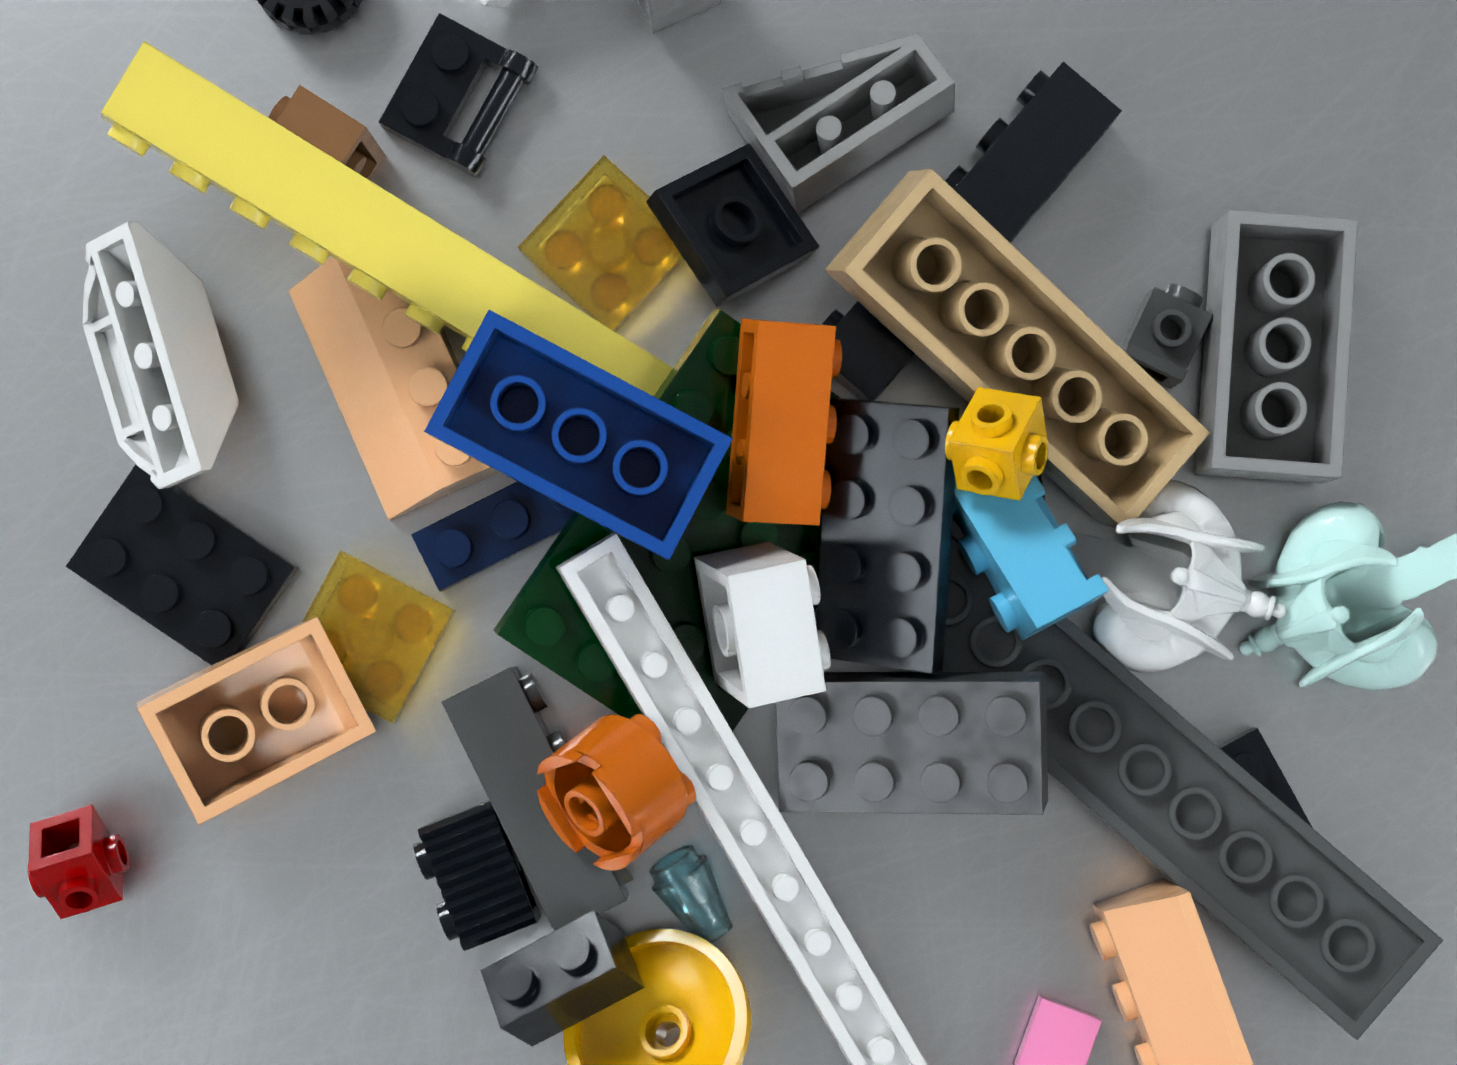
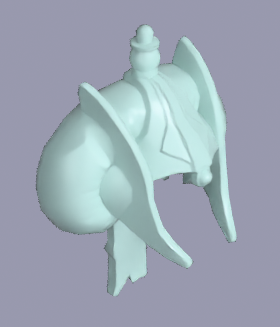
[1239,501,1457,690]

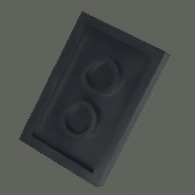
[66,464,299,665]

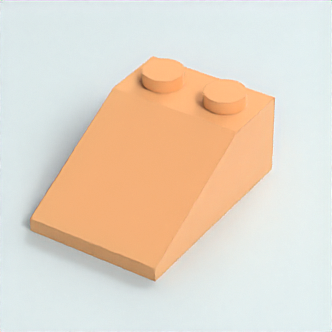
[135,617,376,825]

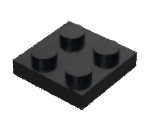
[646,143,820,308]

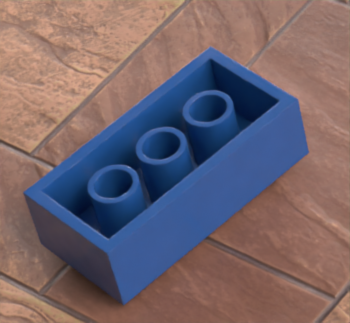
[424,310,733,560]

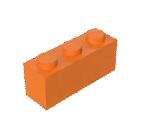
[726,318,842,526]

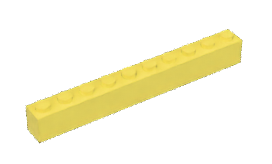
[101,41,673,396]

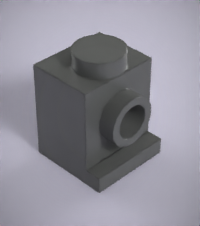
[1121,283,1213,389]

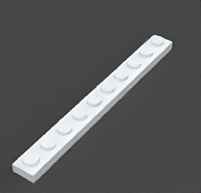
[556,533,927,1065]

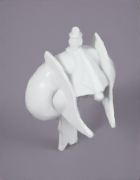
[1071,480,1287,673]

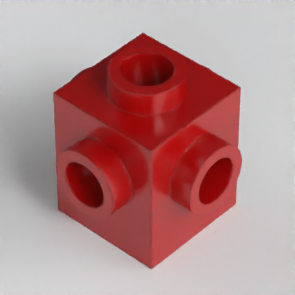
[28,804,130,919]

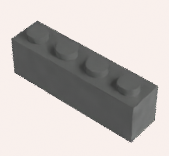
[441,666,634,931]

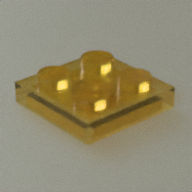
[518,155,684,332]
[302,550,456,723]

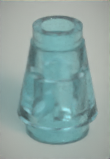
[649,845,733,943]

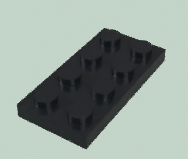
[816,398,960,673]

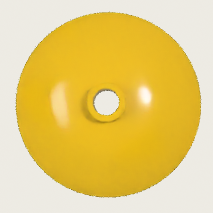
[563,929,751,1065]

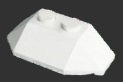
[83,221,239,489]

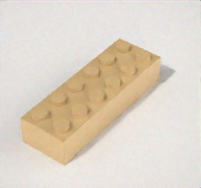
[824,168,1210,528]

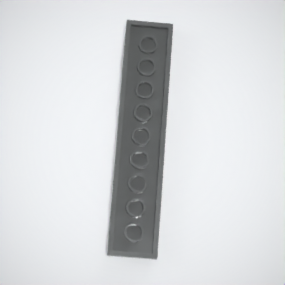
[938,519,1443,1040]

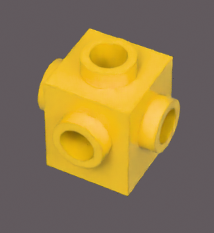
[945,387,1048,501]

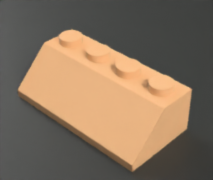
[288,257,500,521]
[1090,878,1253,1065]

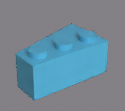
[953,475,1109,641]

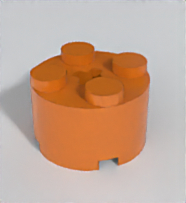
[537,714,696,871]

